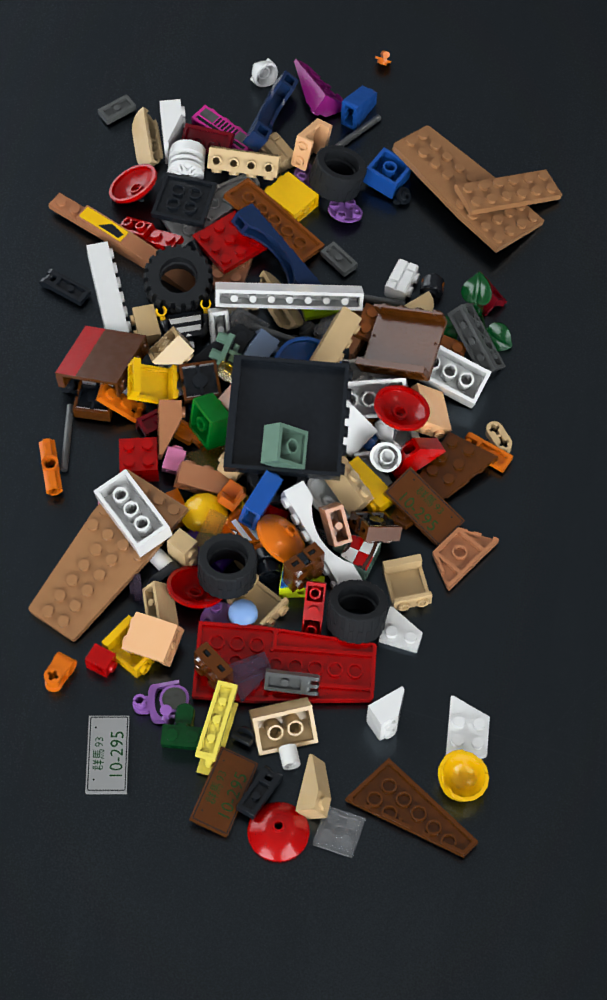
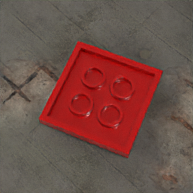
[192,210,267,275]

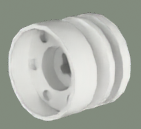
[167,139,206,180]

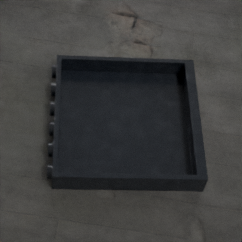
[223,355,353,481]

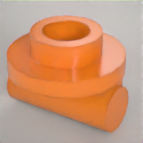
[375,51,392,66]

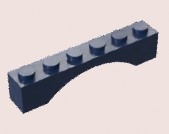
[242,70,299,152]
[231,203,321,285]

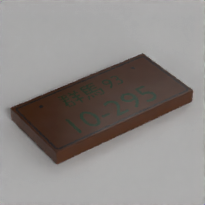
[383,466,465,547]
[189,746,258,837]

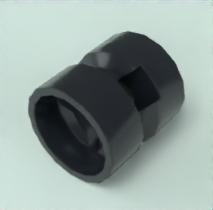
[256,547,282,582]

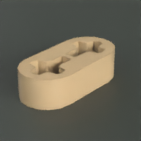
[485,421,512,453]

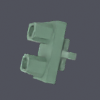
[209,332,242,366]

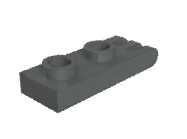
[264,668,320,696]

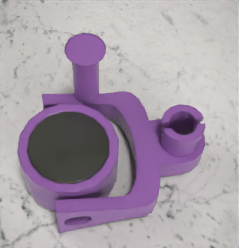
[132,680,191,725]

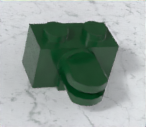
[161,703,203,750]

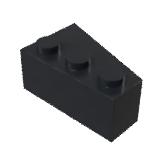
[192,323,255,379]

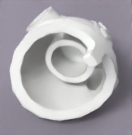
[250,58,278,87]
[374,419,399,443]
[370,441,402,473]

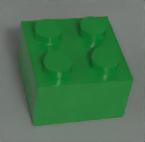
[189,393,229,450]

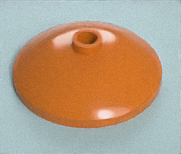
[256,514,305,563]

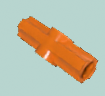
[39,438,63,496]

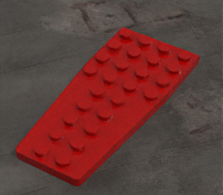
[192,621,377,703]

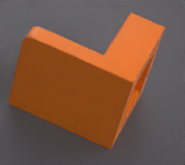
[217,478,246,512]

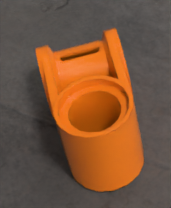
[44,652,77,692]

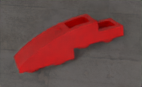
[120,216,184,251]

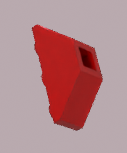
[391,438,446,480]
[301,581,327,635]

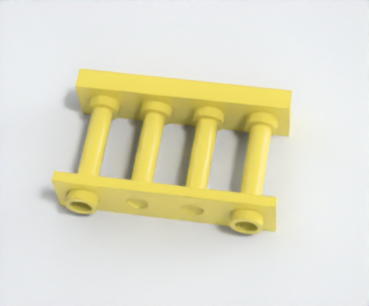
[195,680,238,775]

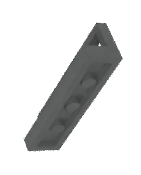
[447,303,506,373]

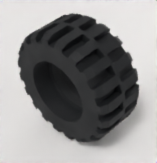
[144,244,213,315]

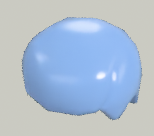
[228,599,258,625]

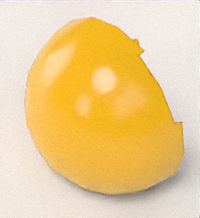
[181,493,229,535]
[438,749,489,802]

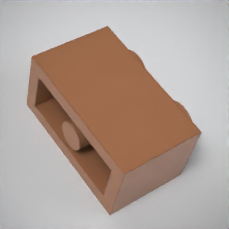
[318,502,353,547]

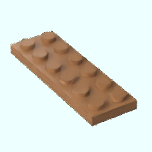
[454,169,562,215]

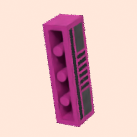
[191,105,253,151]

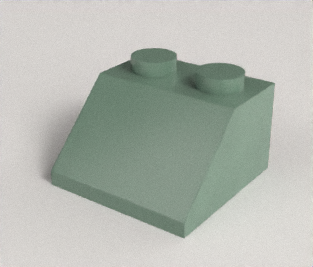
[261,422,308,470]

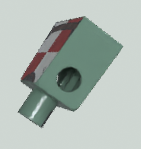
[332,535,381,581]

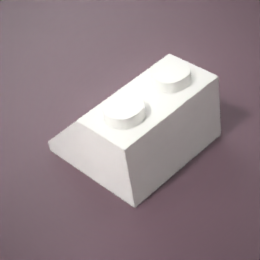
[366,686,404,741]

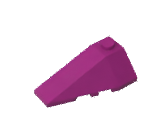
[294,59,343,117]

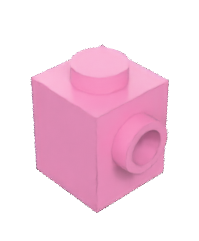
[162,445,186,475]

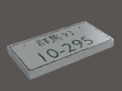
[85,716,130,794]

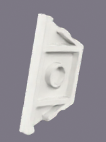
[446,696,490,759]

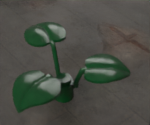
[444,271,513,351]

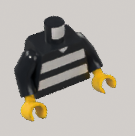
[155,300,211,353]

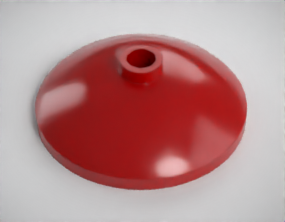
[109,164,157,204]
[374,385,430,431]
[167,566,222,609]
[247,802,310,862]

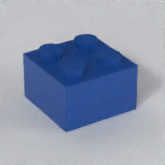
[363,147,412,199]

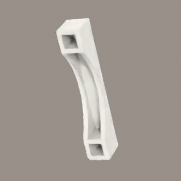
[280,481,363,589]

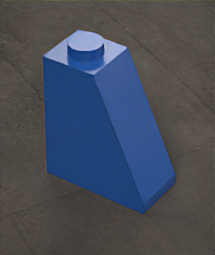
[341,85,377,131]
[238,470,283,531]

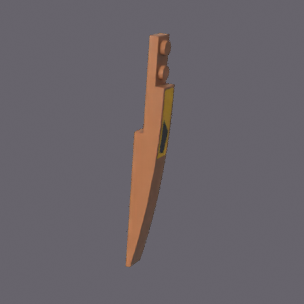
[49,192,196,292]

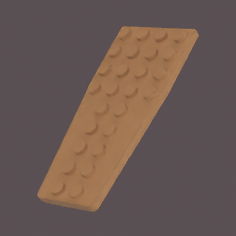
[392,126,544,253]
[29,469,189,642]

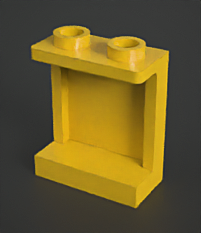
[264,171,319,222]
[127,357,179,404]
[101,615,155,679]

